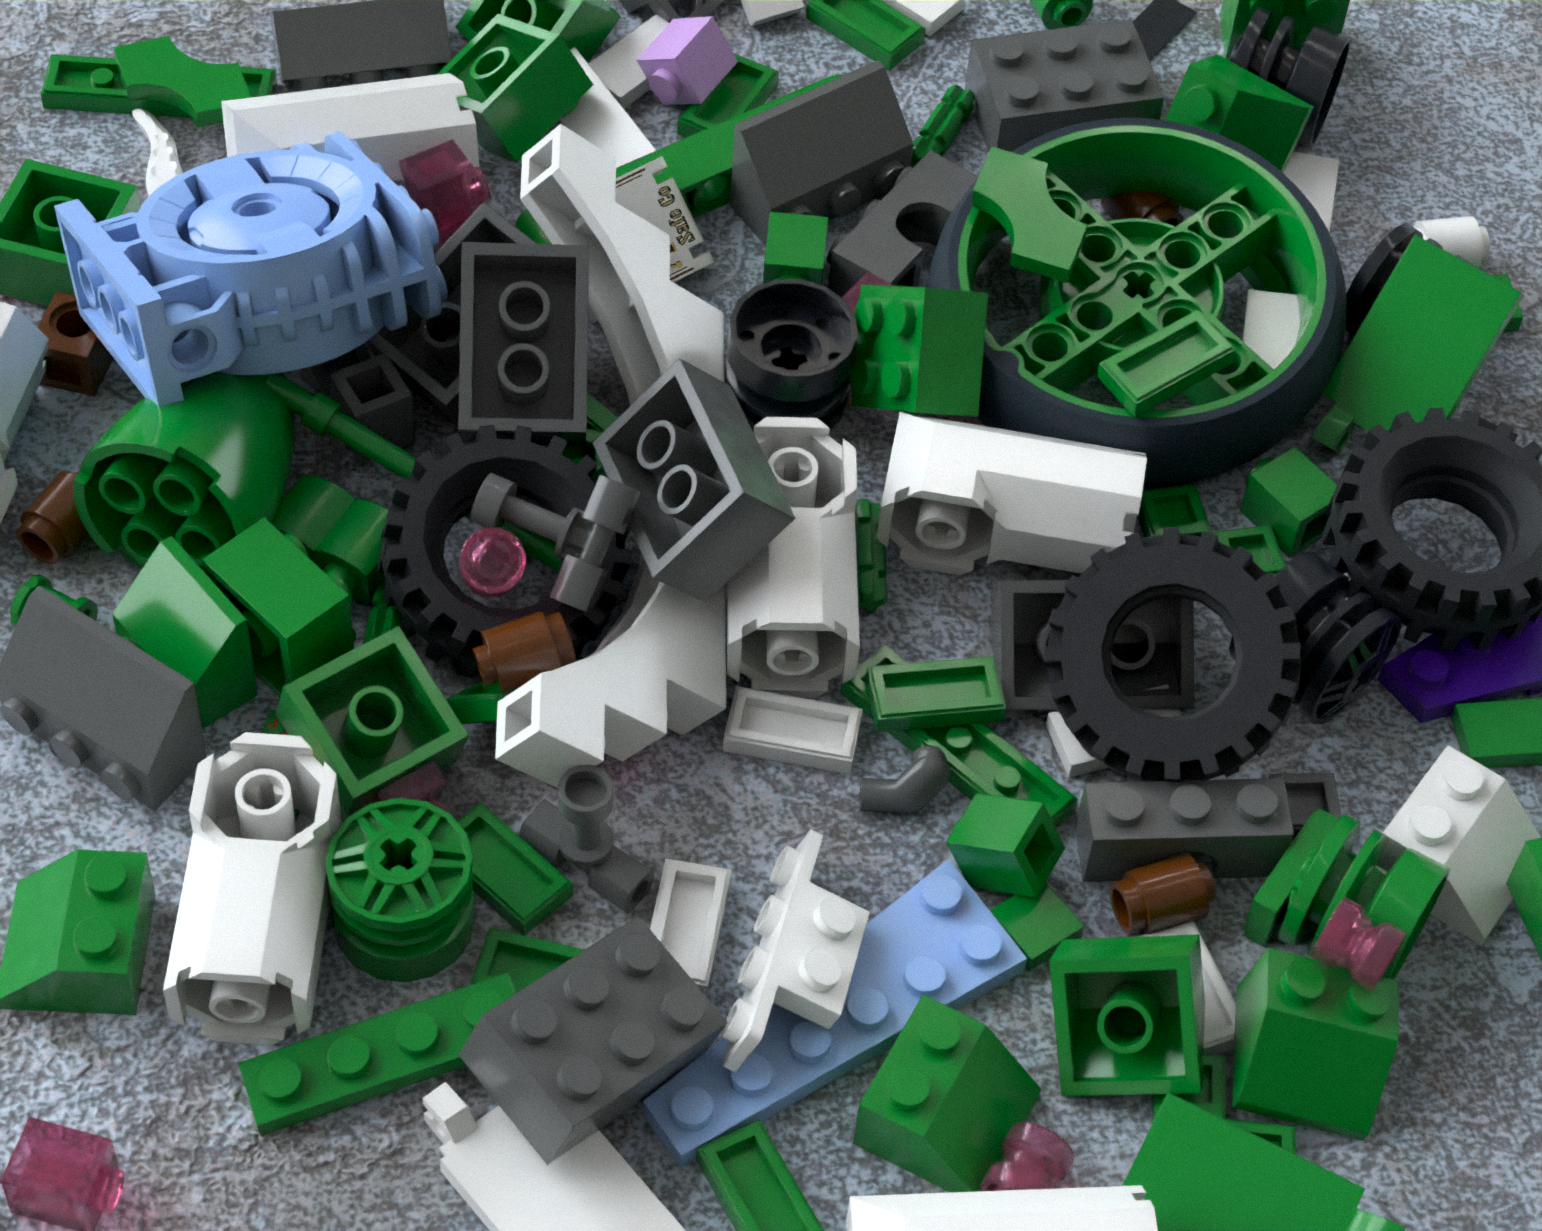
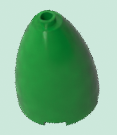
[73,371,295,571]

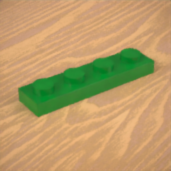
[238,972,516,1136]

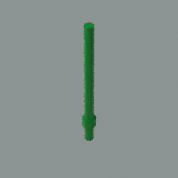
[265,373,561,573]

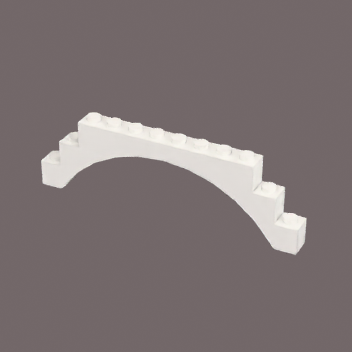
[495,124,727,788]

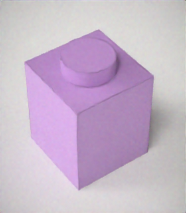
[636,16,738,105]

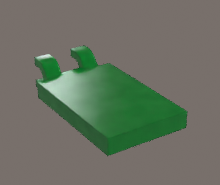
[1312,235,1524,453]
[1122,1092,1405,1231]

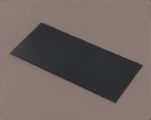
[1133,0,1197,61]

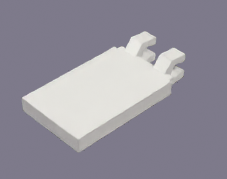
[423,1082,686,1231]

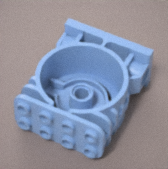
[54,132,448,407]

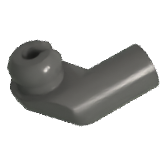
[859,745,950,813]

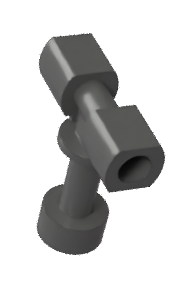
[471,473,641,613]
[519,765,654,914]

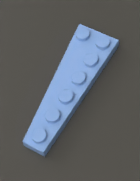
[643,860,1027,1169]

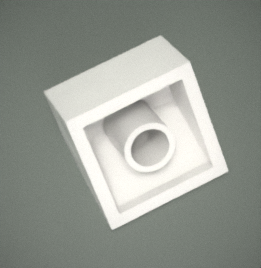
[1378,745,1541,946]

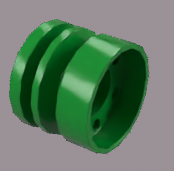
[325,798,476,983]
[1279,814,1450,979]

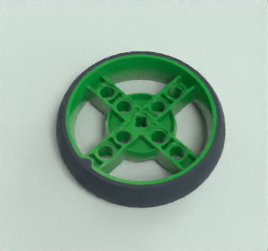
[928,118,1347,487]

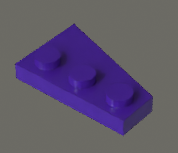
[1377,615,1542,723]

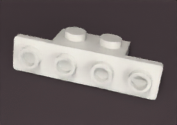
[721,829,870,1072]

